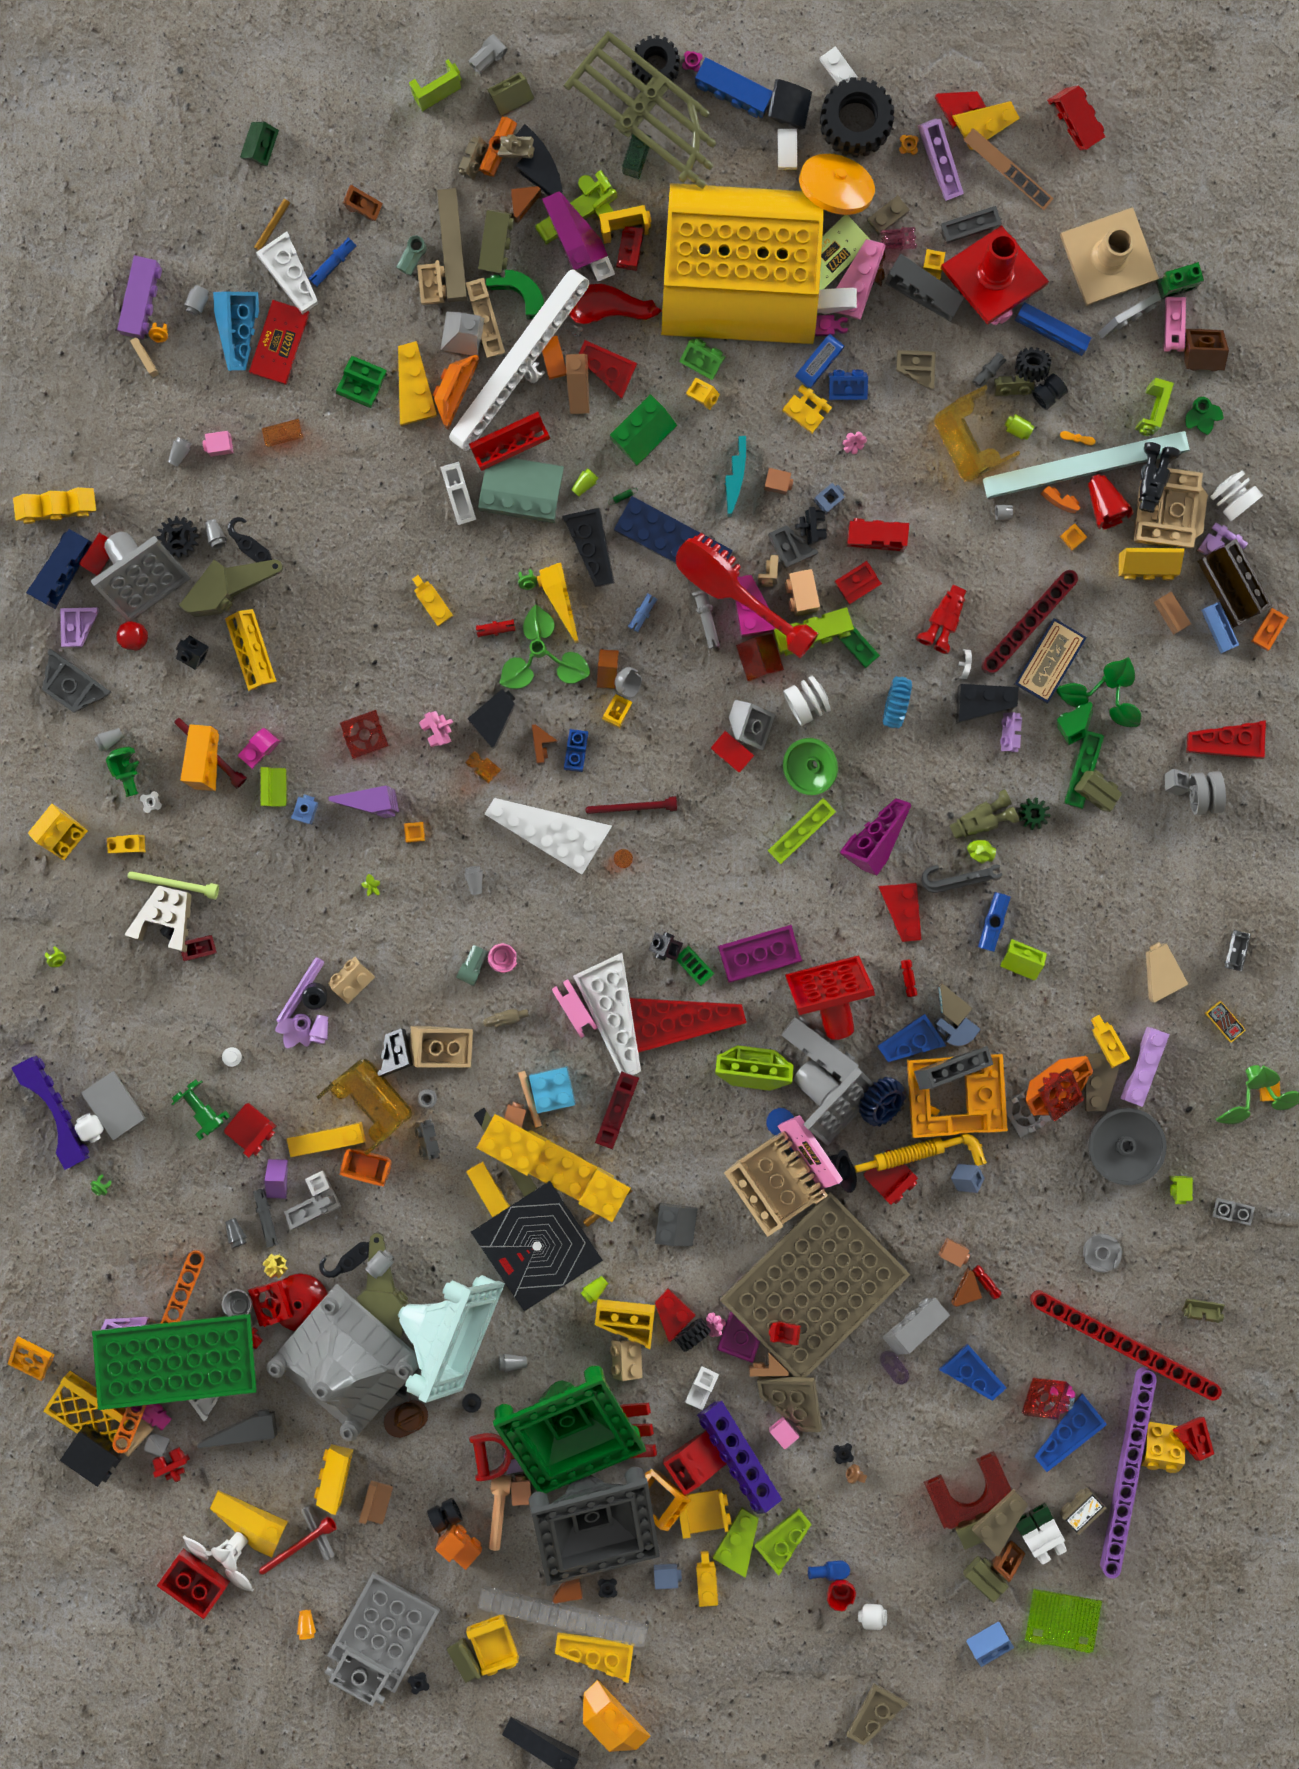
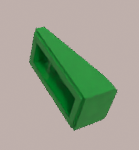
[677,945,715,987]

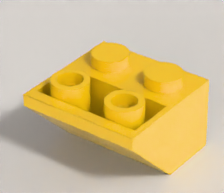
[28,804,88,860]

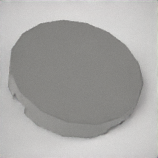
[1083,1233,1122,1273]

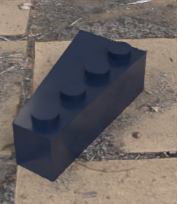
[26,529,92,609]

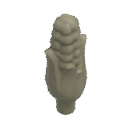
[483,1009,529,1028]

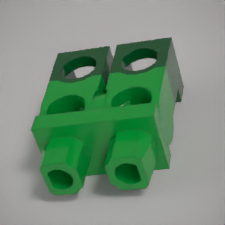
[1156,262,1204,300]

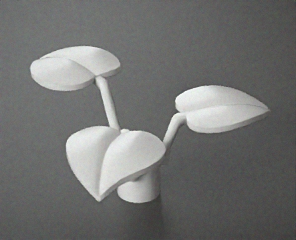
[183,1532,254,1592]

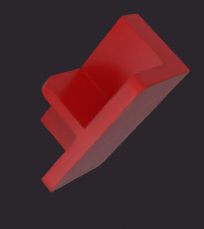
[711,731,754,772]

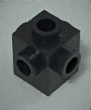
[176,635,209,670]
[649,932,683,961]

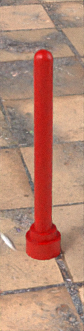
[259,1516,337,1575]

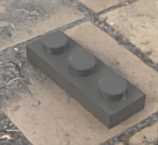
[941,206,1002,244]

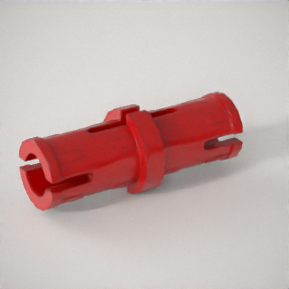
[476,619,516,638]

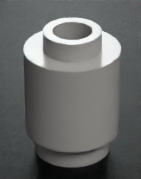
[184,285,209,316]
[365,1249,394,1279]

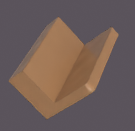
[1154,591,1191,635]
[359,1480,393,1524]

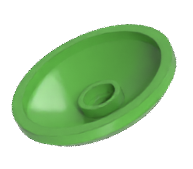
[783,738,838,795]

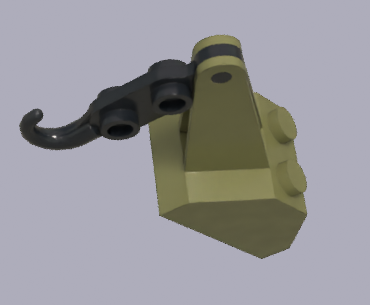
[179,517,283,617]
[319,1232,408,1338]

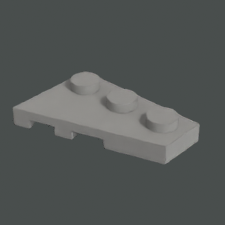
[1098,293,1161,339]

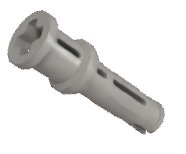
[692,590,721,649]

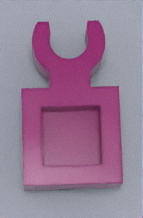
[815,315,848,336]

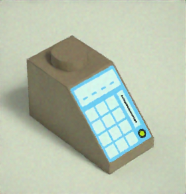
[938,983,972,1026]

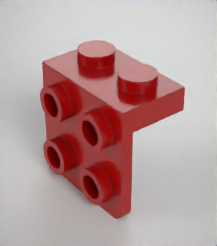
[224,1103,277,1158]
[863,1150,918,1205]

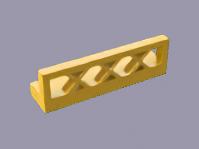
[225,609,277,691]

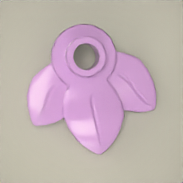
[275,1014,311,1048]

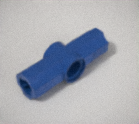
[978,892,1011,952]

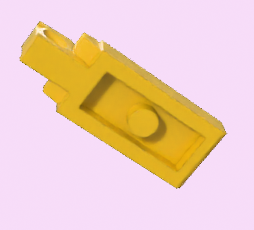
[412,575,453,627]
[1091,1015,1130,1068]
[696,1551,718,1607]

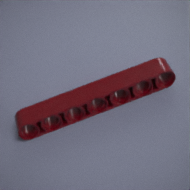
[981,570,1078,675]

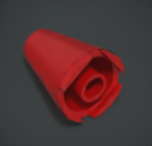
[1088,474,1134,530]

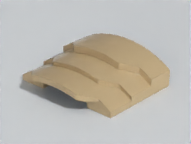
[1134,466,1208,548]

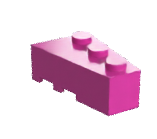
[735,575,775,637]

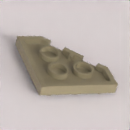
[757,1376,822,1432]

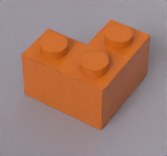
[435,1524,482,1570]

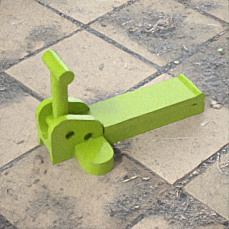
[535,170,618,245]

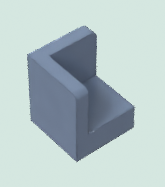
[951,1164,985,1193]

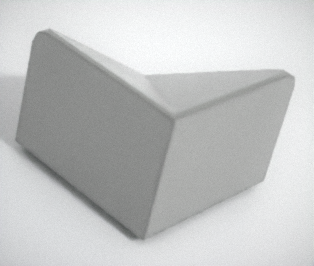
[1165,769,1189,795]
[144,1433,170,1457]

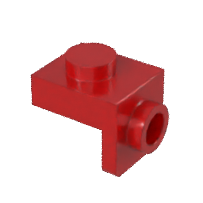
[769,1321,801,1346]

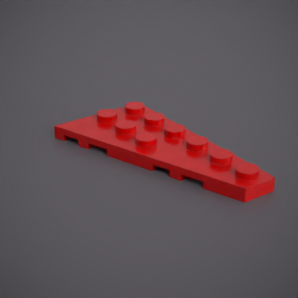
[630,998,747,1053]

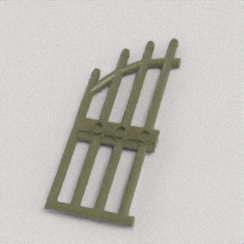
[563,31,717,189]

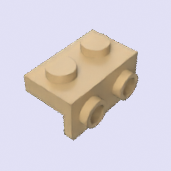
[417,260,447,305]
[328,957,375,1004]
[610,1340,642,1381]

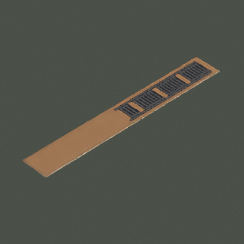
[964,128,1054,210]

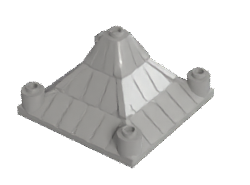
[267,1284,419,1441]

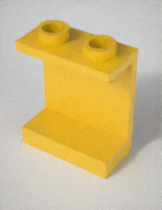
[679,1489,732,1539]

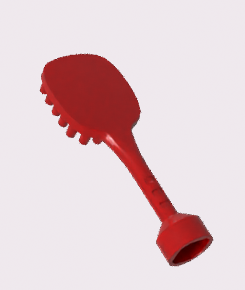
[676,533,819,659]

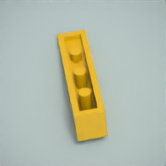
[287,1122,366,1157]

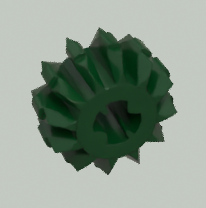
[1017,797,1051,830]

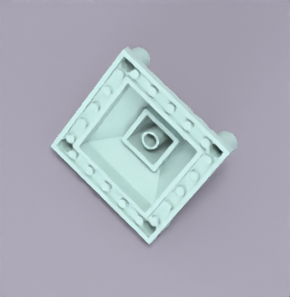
[398,1275,505,1403]

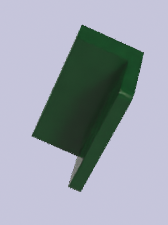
[240,121,279,166]

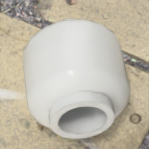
[75,1113,104,1143]
[858,1604,887,1630]

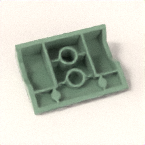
[478,456,564,523]

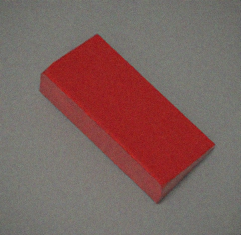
[79,532,110,576]

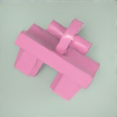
[419,711,453,747]

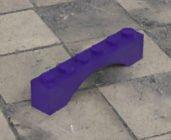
[12,1056,90,1170]

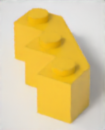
[13,487,96,524]

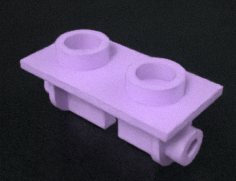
[1000,712,1022,752]

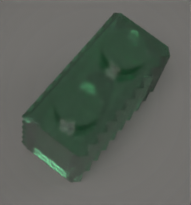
[622,134,651,179]

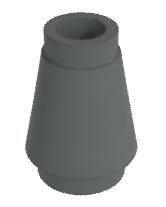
[225,1218,247,1248]

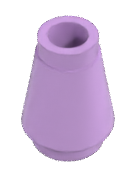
[309,1015,328,1044]

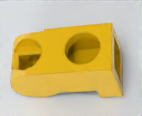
[107,835,146,853]

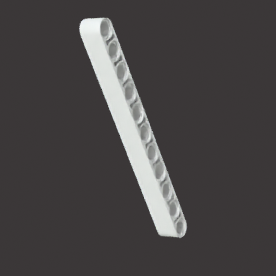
[449,270,589,451]

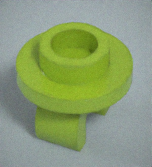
[45,946,66,967]

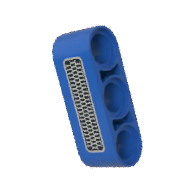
[795,334,844,388]

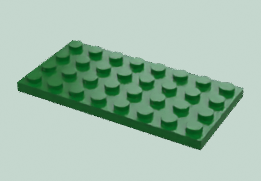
[92,1314,257,1410]

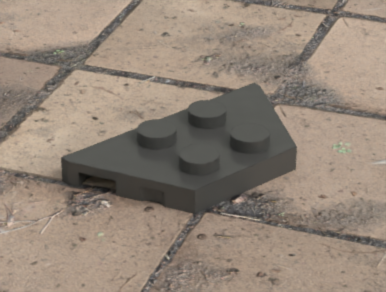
[42,649,111,713]

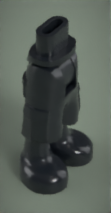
[1139,442,1180,513]

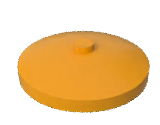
[799,154,875,215]

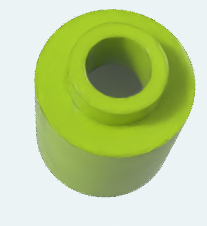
[1004,414,1034,440]

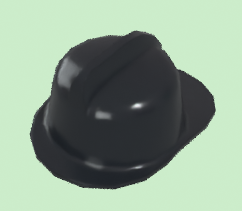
[828,1150,857,1193]

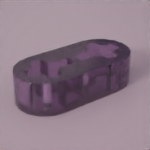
[880,1350,909,1385]

